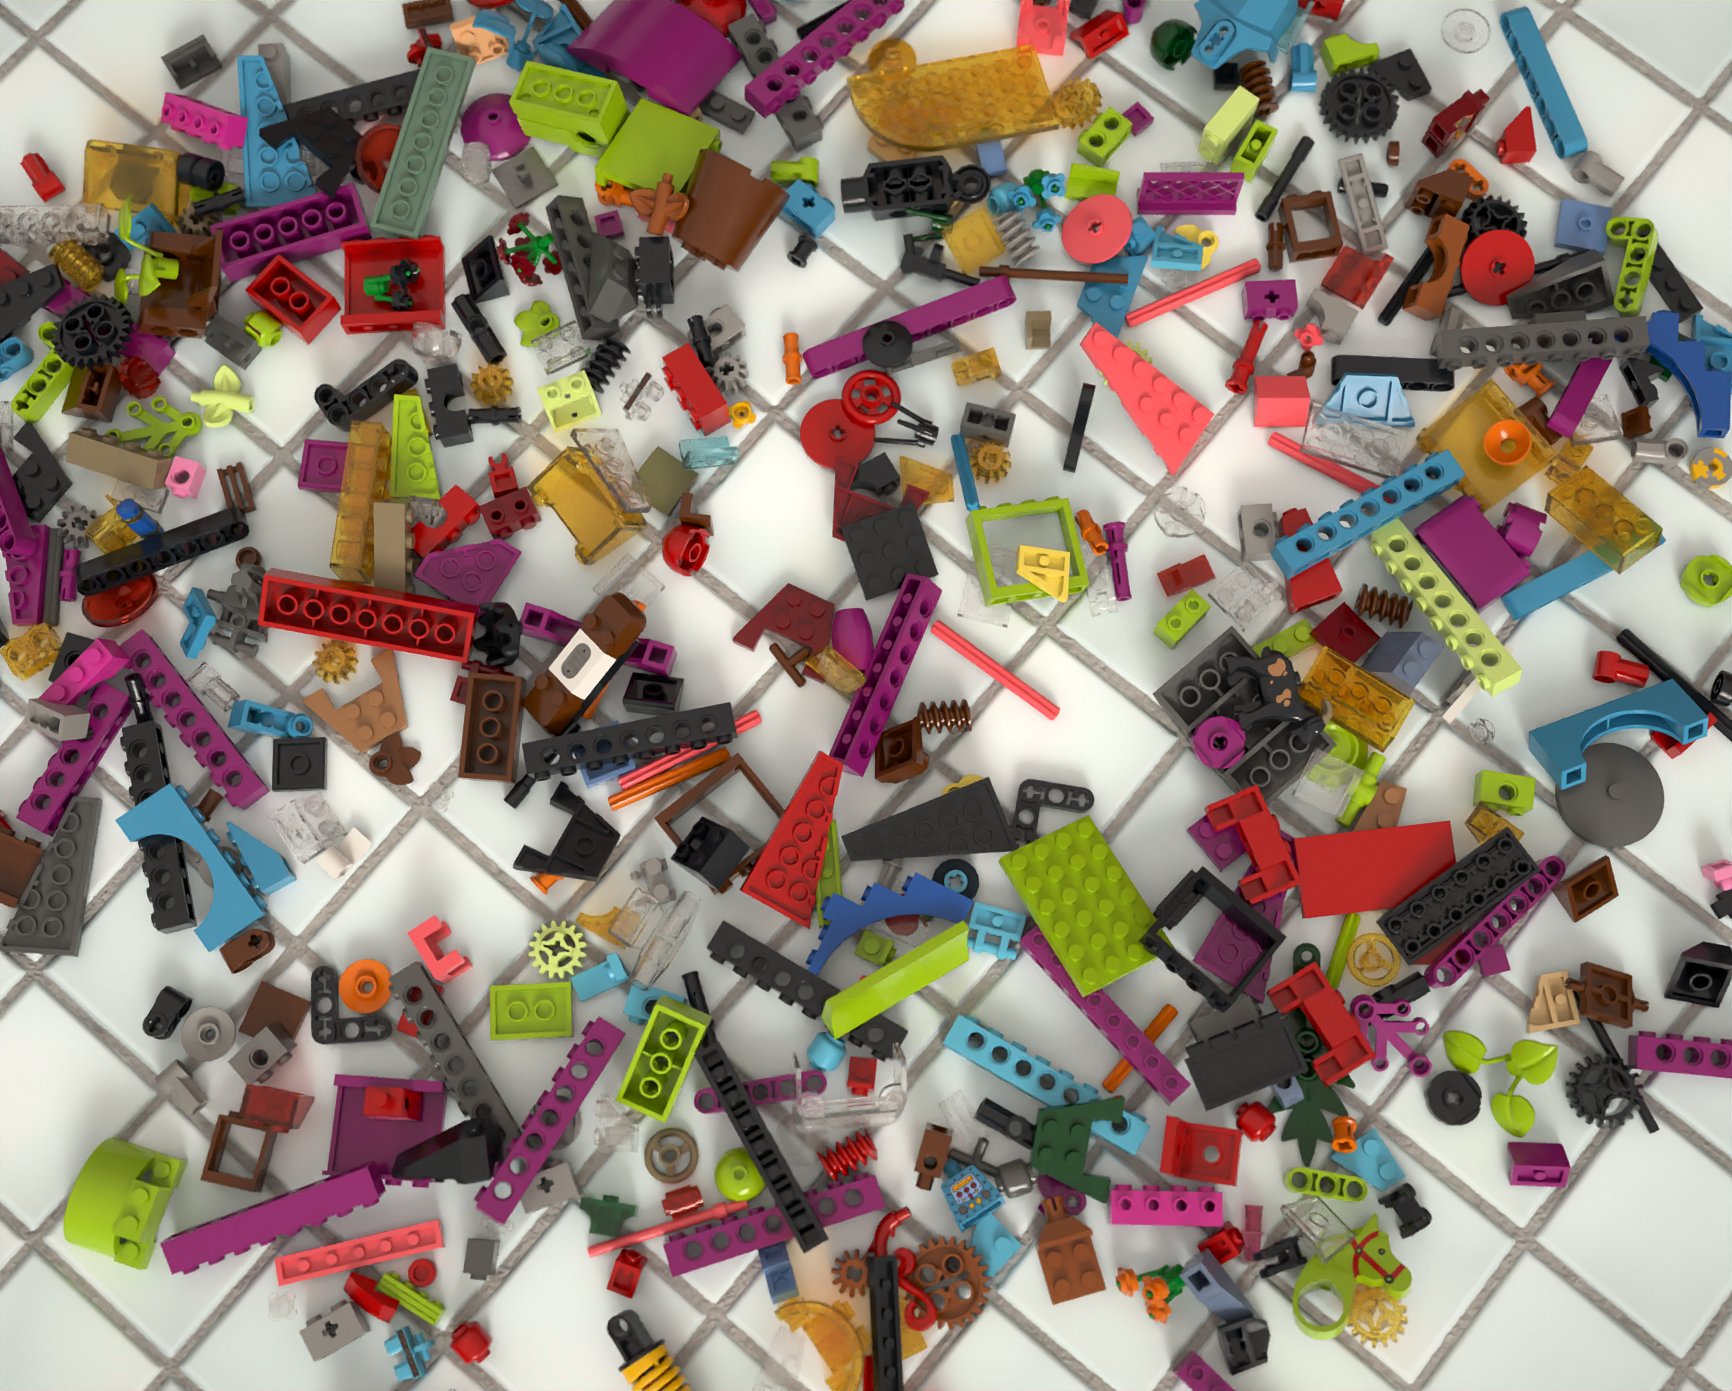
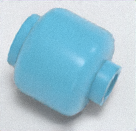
[987,182,1017,217]
[806,1030,847,1072]

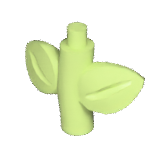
[191,363,255,428]

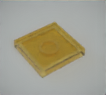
[940,207,1008,274]
[804,645,867,695]

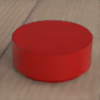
[408,1258,437,1287]

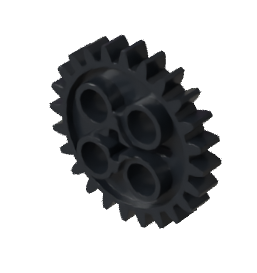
[1318,67,1400,144]
[51,294,135,371]

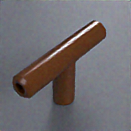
[769,643,810,688]

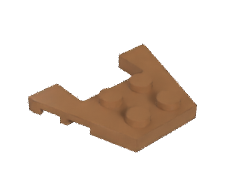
[302,649,409,754]

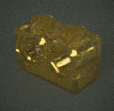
[0,622,63,681]

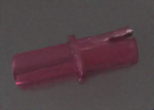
[1242,1205,1264,1262]

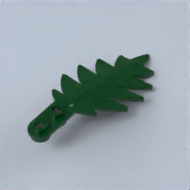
[1267,943,1356,1167]

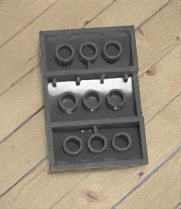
[1153,626,1337,806]

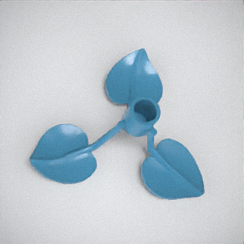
[473,0,578,72]

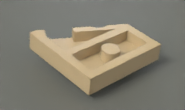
[1526,970,1581,1034]

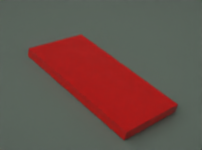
[1291,821,1456,919]

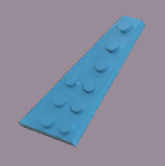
[237,55,317,208]

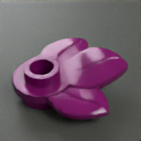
[1037,1175,1086,1216]

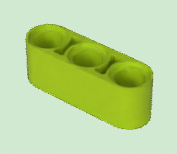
[1283,1167,1368,1202]

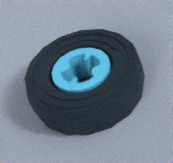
[932,859,979,900]

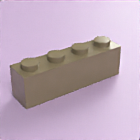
[65,428,173,490]
[374,498,415,594]

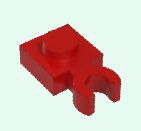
[488,453,519,499]

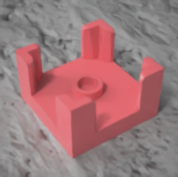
[1015,0,1070,56]
[407,915,473,984]

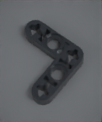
[1063,382,1096,473]
[1012,779,1094,848]
[311,966,393,1045]

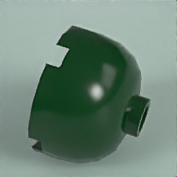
[1149,19,1198,71]

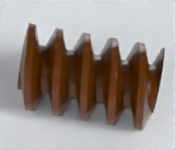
[1239,60,1279,117]
[1354,583,1413,629]
[917,699,972,734]

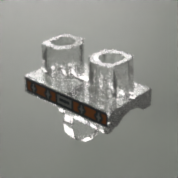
[619,372,664,421]

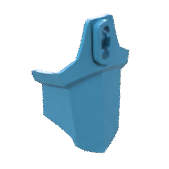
[1191,0,1298,69]

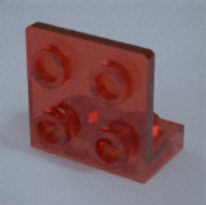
[1321,245,1394,309]

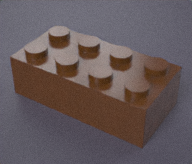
[458,672,527,784]

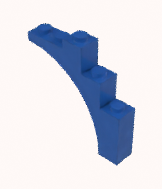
[1605,310,1731,438]
[806,872,974,975]

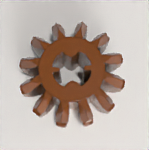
[831,1249,870,1298]

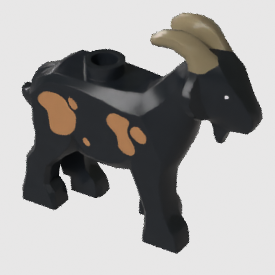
[1225,646,1333,745]

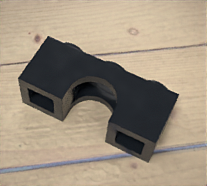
[424,363,474,448]

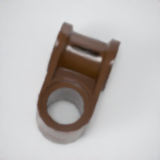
[219,929,275,974]

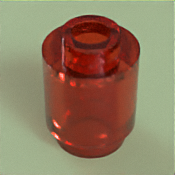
[661,1184,704,1220]

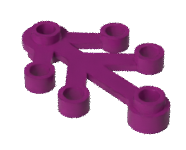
[1350,994,1432,1077]

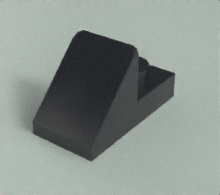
[1619,358,1665,409]

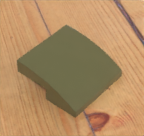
[627,446,700,517]

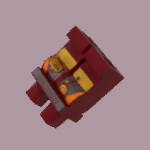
[1421,89,1490,159]

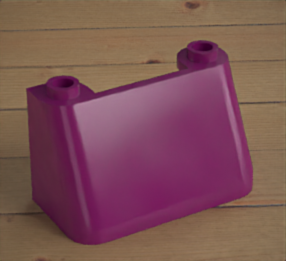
[1414,494,1532,614]

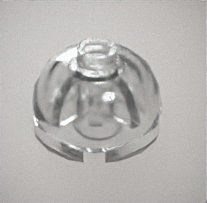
[411,322,463,366]

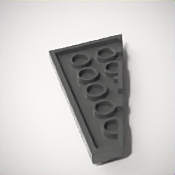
[0,796,103,957]

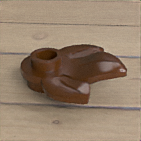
[369,734,422,785]

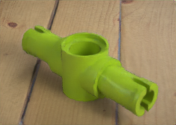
[1335,752,1386,828]

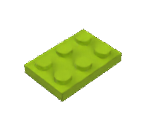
[490,982,573,1041]

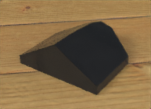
[1217,1314,1271,1376]

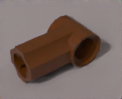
[1513,397,1563,450]

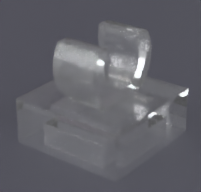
[409,495,440,525]

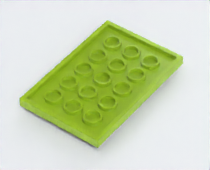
[998,815,1174,998]

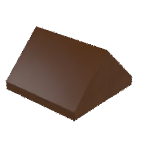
[1551,855,1619,923]

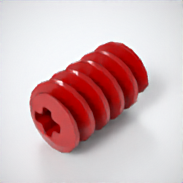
[816,1127,878,1182]

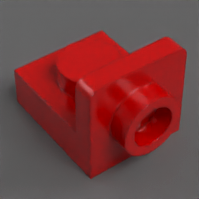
[1197,1221,1245,1265]
[606,1249,648,1299]

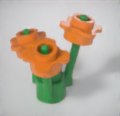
[1116,1264,1186,1324]

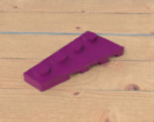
[2,524,51,627]

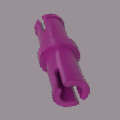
[59,548,81,602]

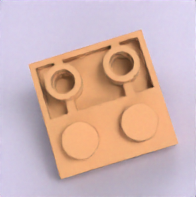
[449,8,509,66]

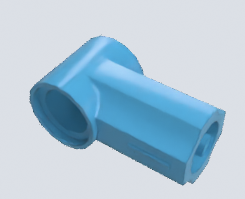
[1289,43,1317,93]

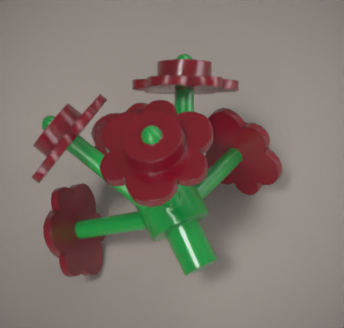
[497,212,562,287]

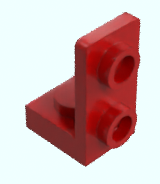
[846,1056,877,1097]

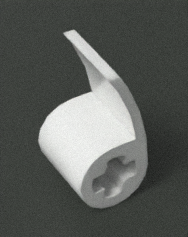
[317,827,372,881]

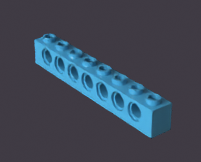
[1271,449,1466,580]

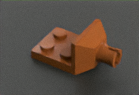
[1035,1195,1106,1305]

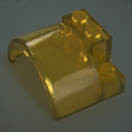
[774,1296,871,1391]

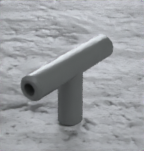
[948,1137,998,1177]

